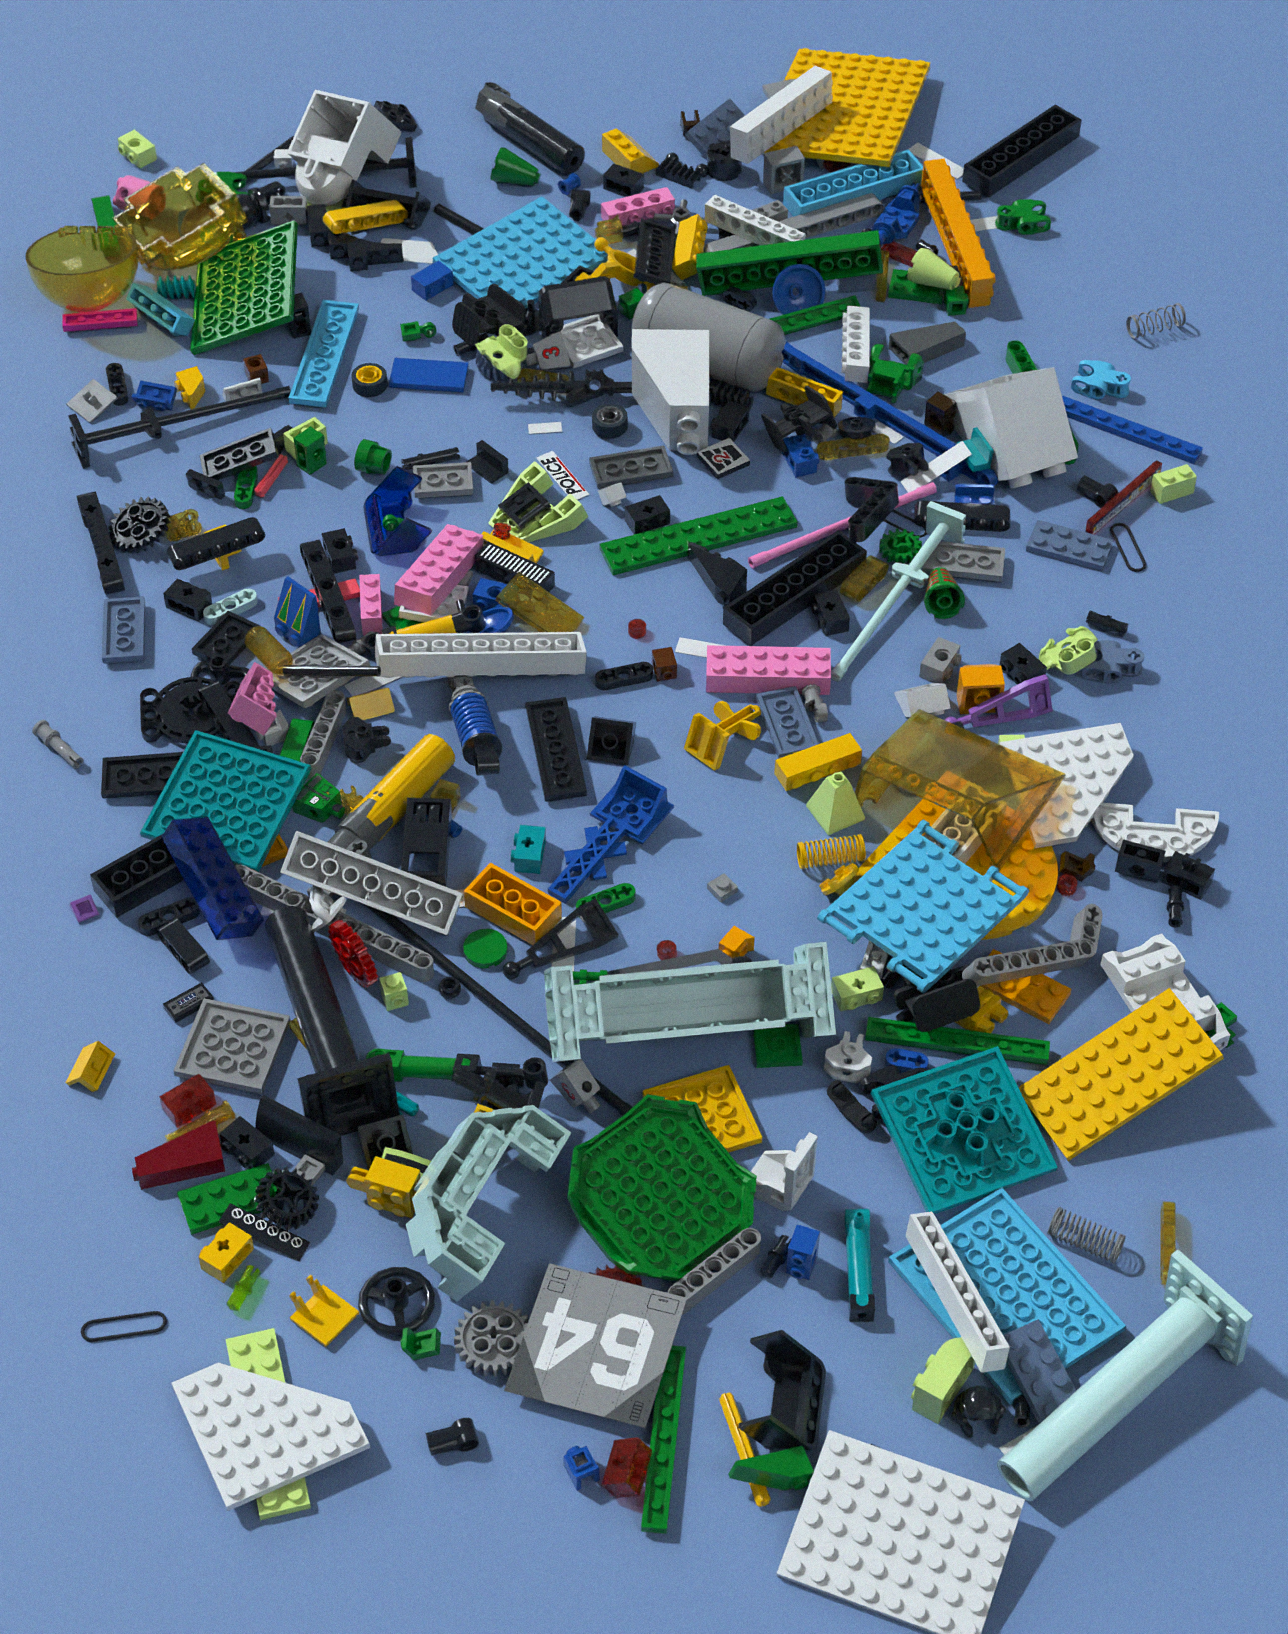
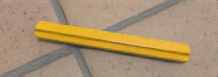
[719,1392,771,1507]

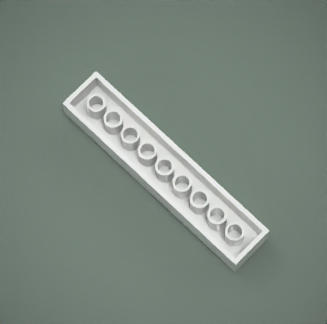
[375,632,587,678]

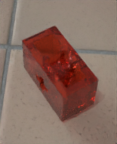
[159,1074,216,1128]
[601,1437,652,1498]

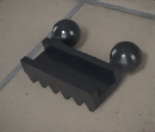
[656,153,709,189]

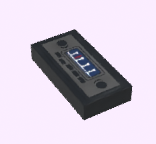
[163,982,214,1023]

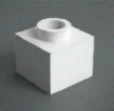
[274,149,294,169]
[598,482,627,507]

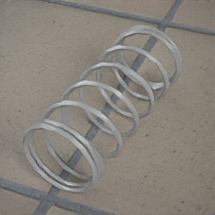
[1126,303,1186,339]

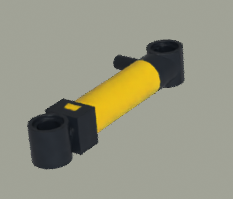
[363,599,486,660]

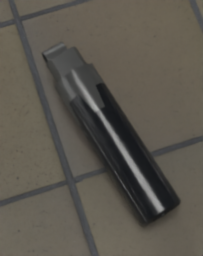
[475,82,585,175]

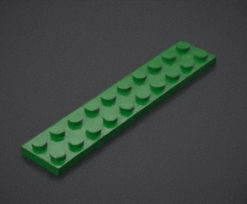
[599,496,798,576]

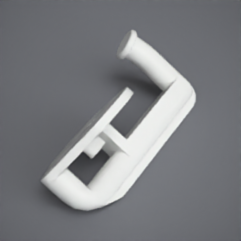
[309,885,346,932]

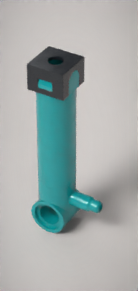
[844,1209,875,1322]

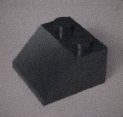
[586,716,636,765]
[354,1110,413,1170]

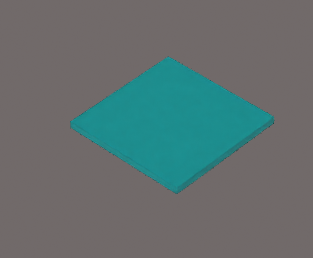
[140,730,312,872]

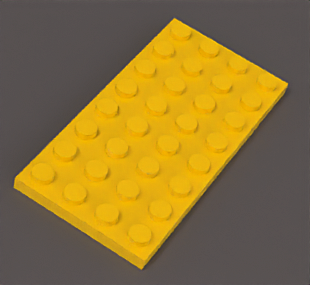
[1018,988,1224,1161]

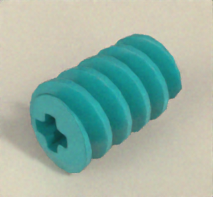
[157,275,196,299]

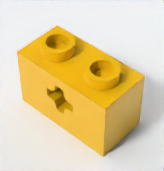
[198,1222,254,1283]

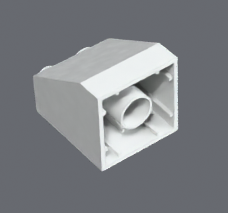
[632,329,709,455]

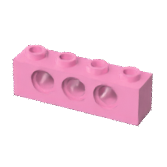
[601,187,675,230]

